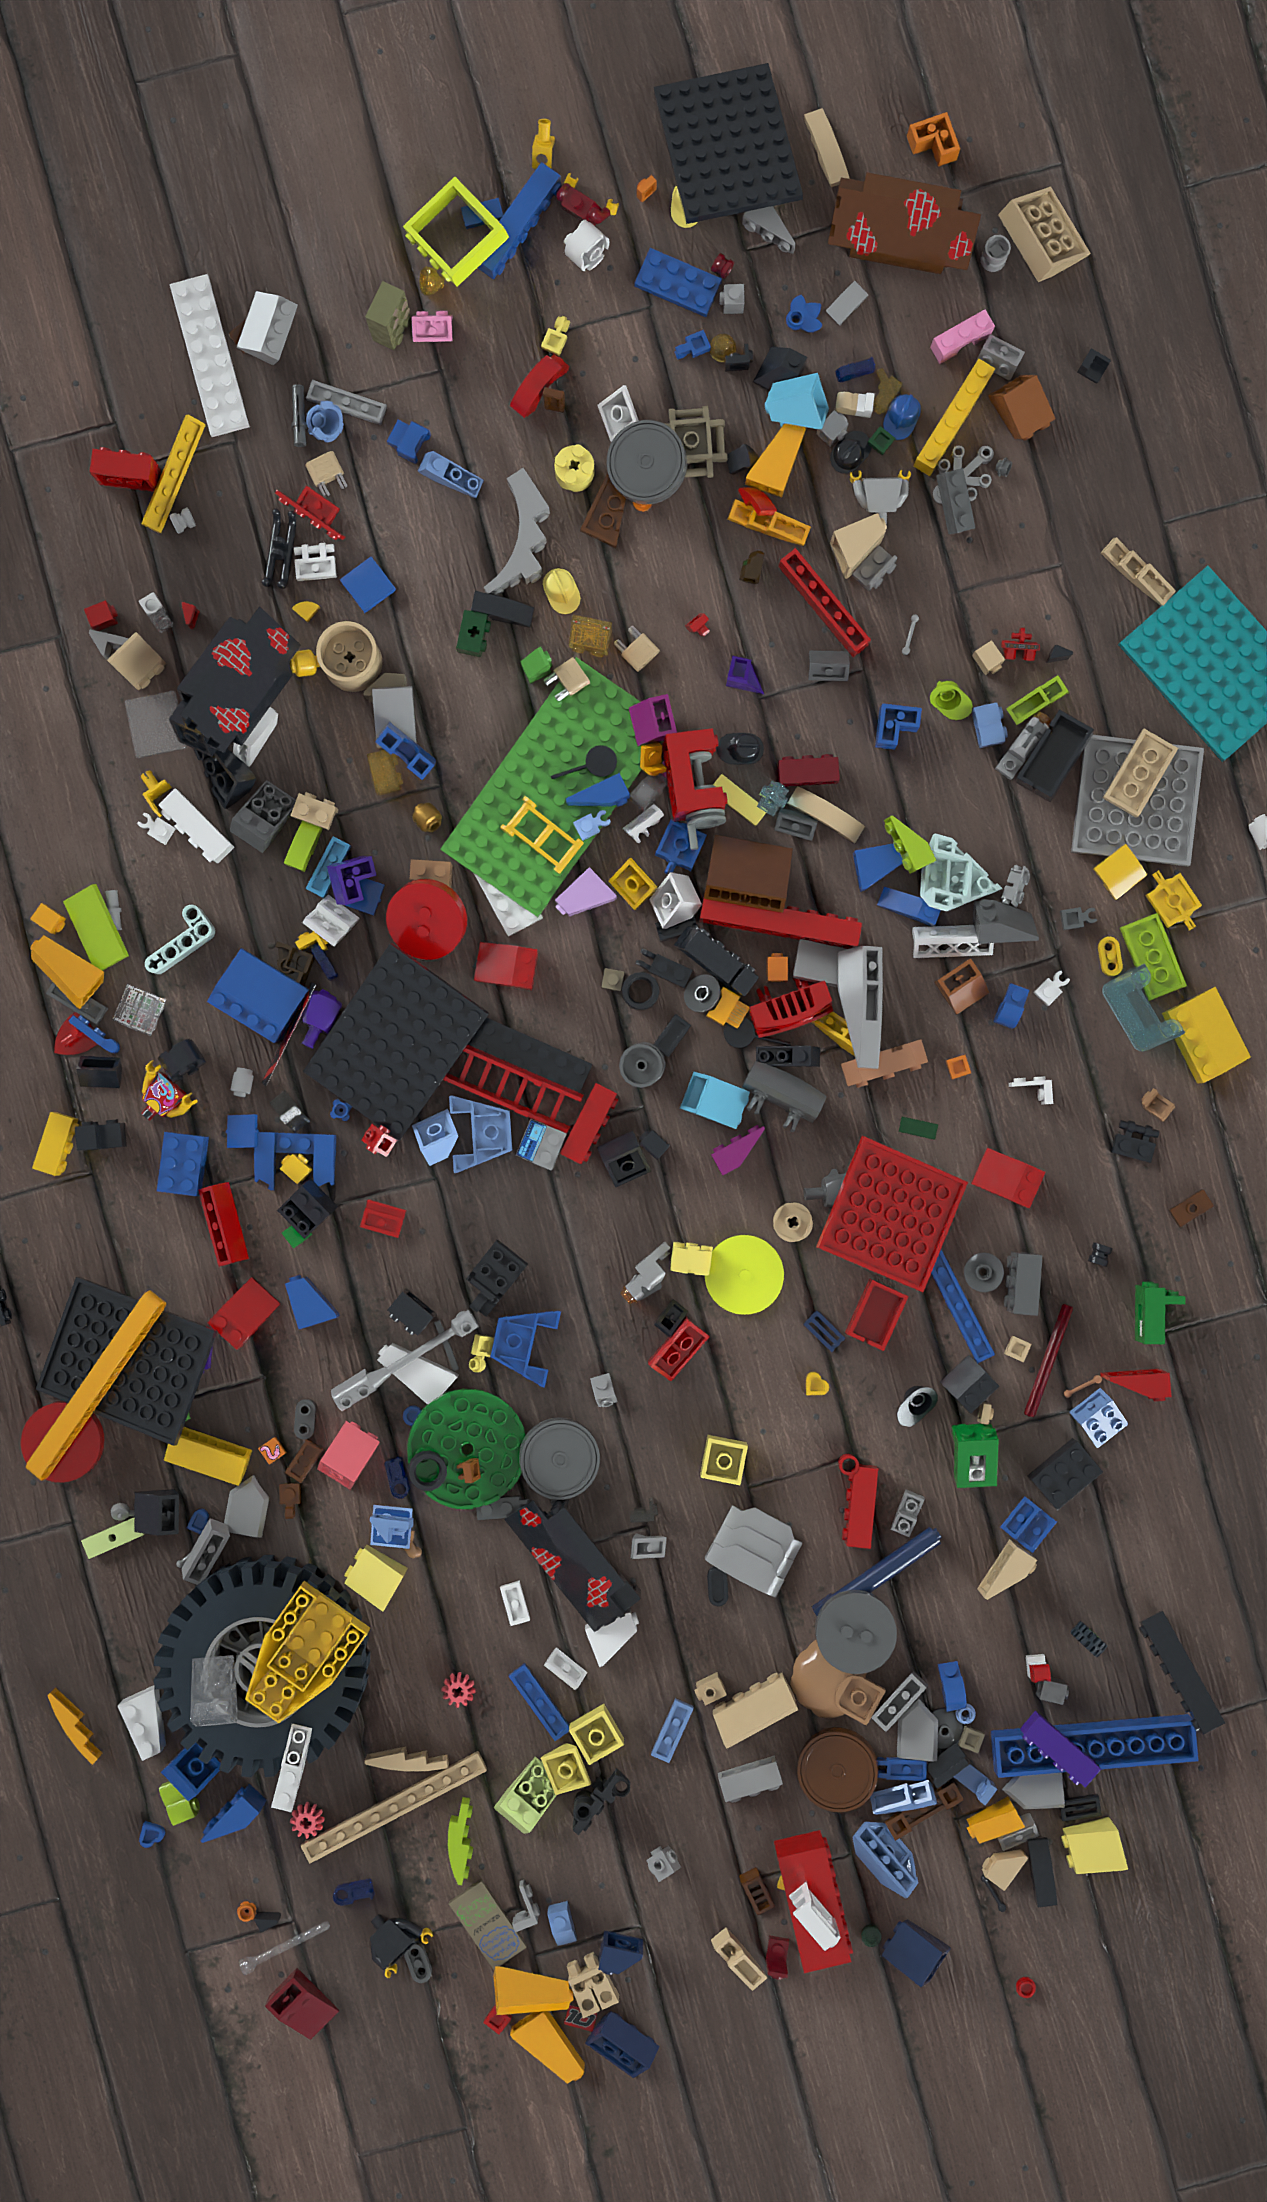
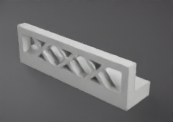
[912,925,994,958]

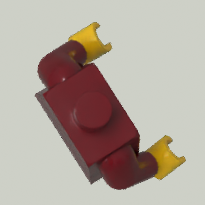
[557,173,619,226]

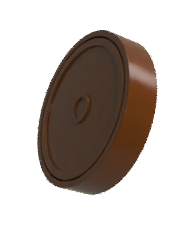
[797,1727,878,1812]

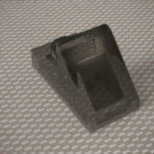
[270,1090,310,1133]

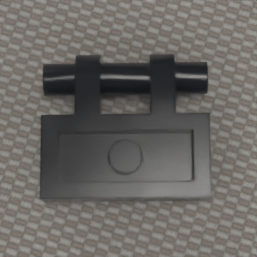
[1111,1120,1160,1163]

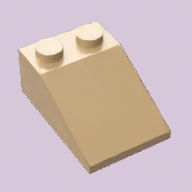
[107,632,167,690]
[977,1539,1037,1600]

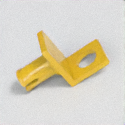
[532,119,555,169]
[141,771,172,817]

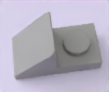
[89,629,129,660]
[631,1533,667,1559]

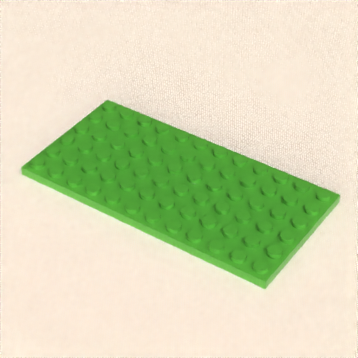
[440,657,662,918]

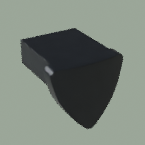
[727,444,759,475]

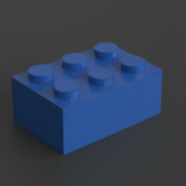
[157,1132,209,1196]

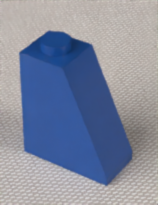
[853,844,903,892]
[285,1275,340,1329]

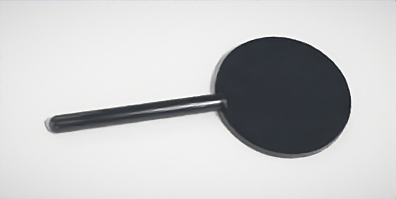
[551,745,617,779]
[723,1017,791,1048]

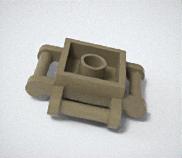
[664,406,728,478]

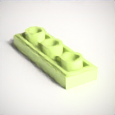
[81,1517,144,1559]

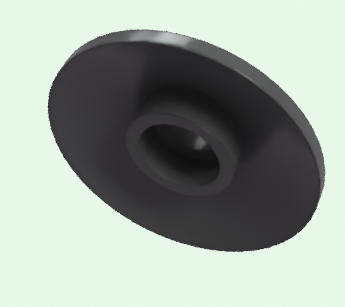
[684,974,720,1012]
[964,1252,1004,1292]
[931,1708,963,1749]

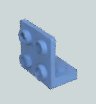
[1069,1388,1128,1448]

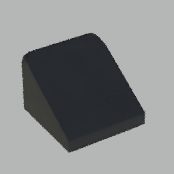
[1046,645,1073,663]
[254,1912,281,1932]

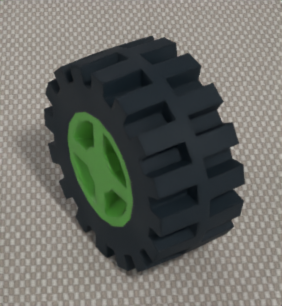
[1070,1621,1108,1658]

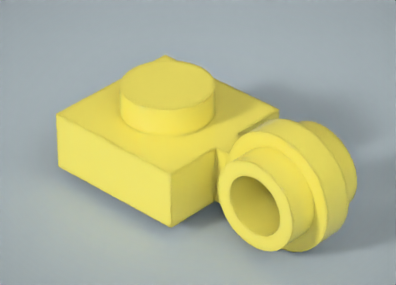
[541,316,570,356]
[469,1334,494,1373]

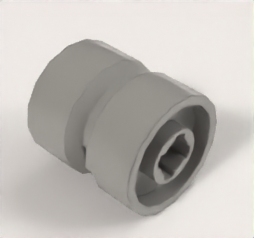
[980,235,1011,272]

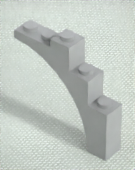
[484,468,550,596]

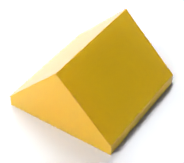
[609,858,657,910]

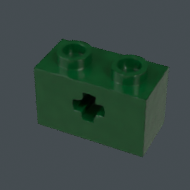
[456,610,491,657]

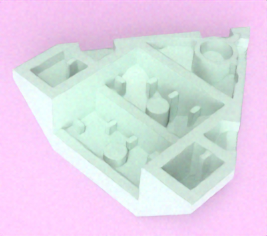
[920,833,1002,911]

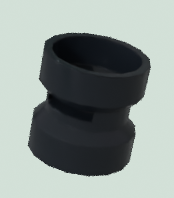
[1088,1242,1113,1267]

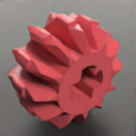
[441,1672,476,1708]
[290,1802,325,1839]

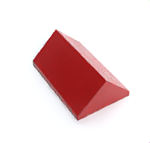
[648,1316,710,1381]

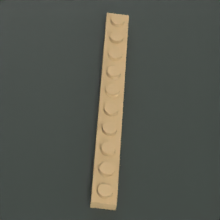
[301,1751,487,1864]

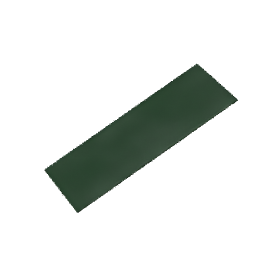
[898,1116,938,1140]

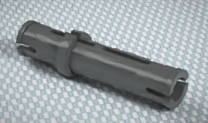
[291,384,307,447]

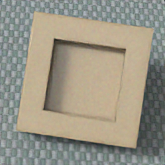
[1004,1336,1032,1362]
[977,1402,994,1425]

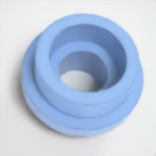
[955,1703,976,1724]

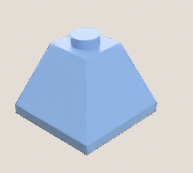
[412,1109,458,1166]

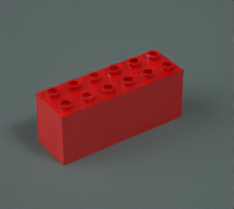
[774,1830,853,1973]

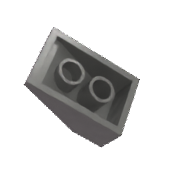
[972,899,1039,944]

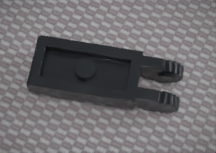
[635,948,693,988]

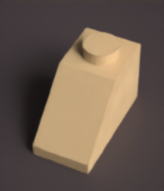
[982,1849,1028,1891]

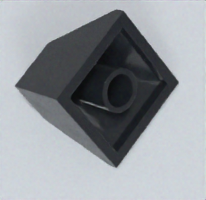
[753,347,808,391]

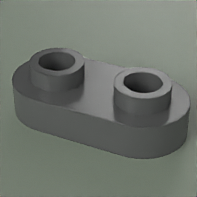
[294,1399,316,1439]
[404,1942,432,1983]

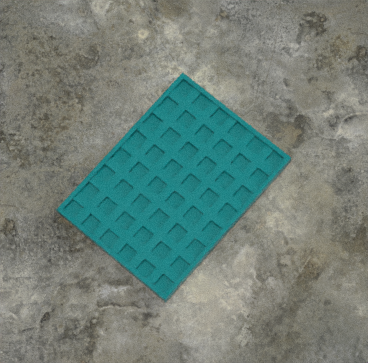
[1118,566,1267,762]

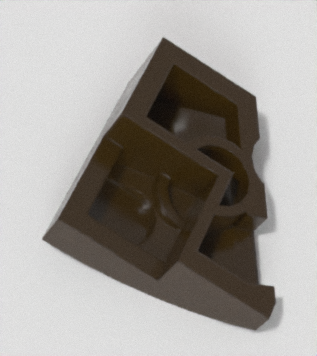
[276,941,316,986]

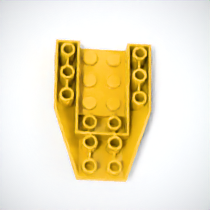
[245,1581,370,1723]

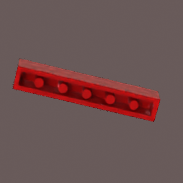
[779,548,871,657]

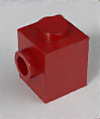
[84,600,118,631]

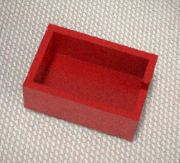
[845,1278,909,1351]

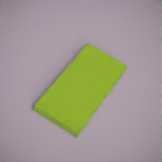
[63,884,129,971]
[1120,913,1187,1001]

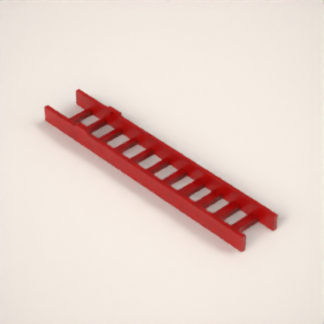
[443,1045,584,1133]

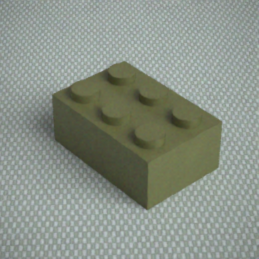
[365,281,412,350]

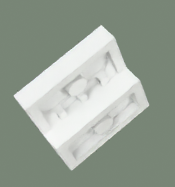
[303,895,360,946]

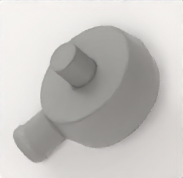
[111,1503,134,1520]

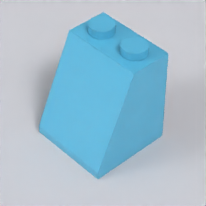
[765,373,829,429]
[680,1072,750,1129]

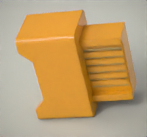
[706,987,749,1029]

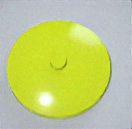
[705,1235,784,1315]

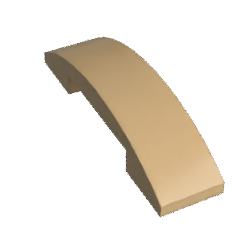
[787,786,865,844]

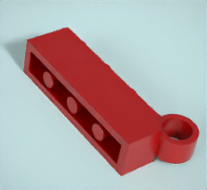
[838,1454,878,1549]

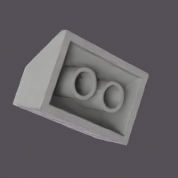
[236,291,298,365]

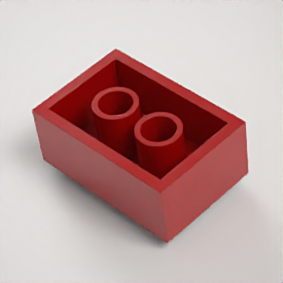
[90,447,161,492]

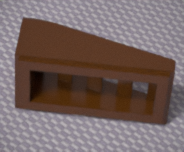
[739,1867,775,1916]

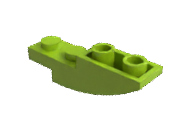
[448,1797,473,1885]

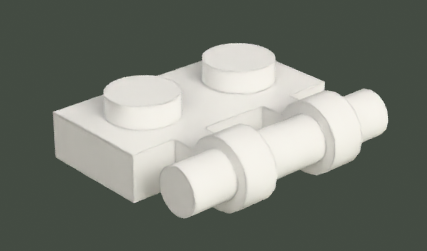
[294,543,337,581]

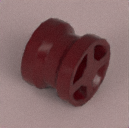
[711,253,734,279]

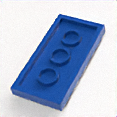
[634,248,722,317]

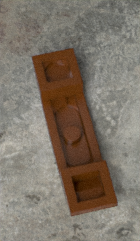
[885,1781,964,1841]

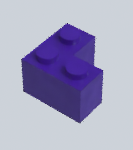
[327,856,376,905]

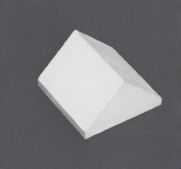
[598,385,639,442]

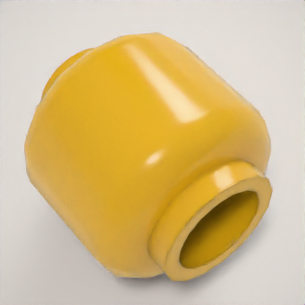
[289,649,320,677]

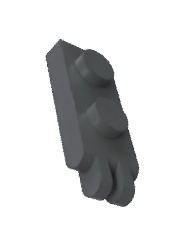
[476,1495,530,1520]

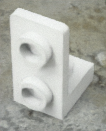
[1009,1076,1053,1105]

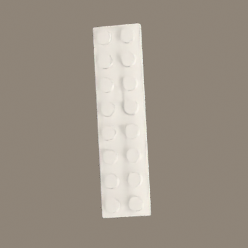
[170,274,250,437]

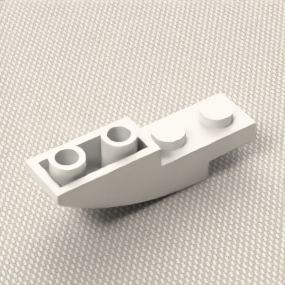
[271,1724,312,1812]

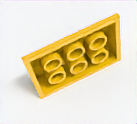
[1162,987,1251,1084]

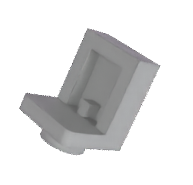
[590,1373,617,1407]

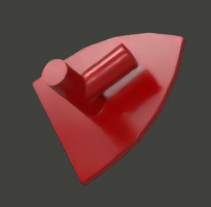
[54,1012,98,1055]

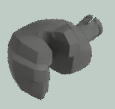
[803,1169,847,1208]

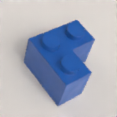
[875,703,922,750]

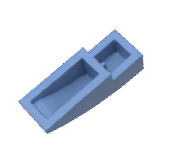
[870,1780,937,1814]

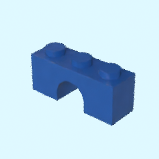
[375,722,436,780]

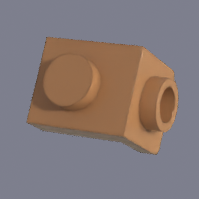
[1142,1088,1175,1122]

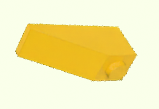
[812,1012,855,1056]

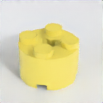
[554,445,594,492]
[670,1242,713,1275]

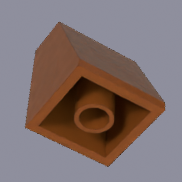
[988,375,1056,441]

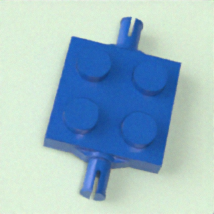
[655,819,707,874]

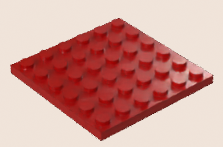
[816,1136,968,1292]

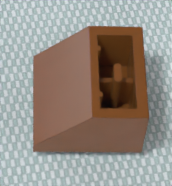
[934,958,989,1015]

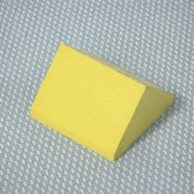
[541,1743,591,1795]

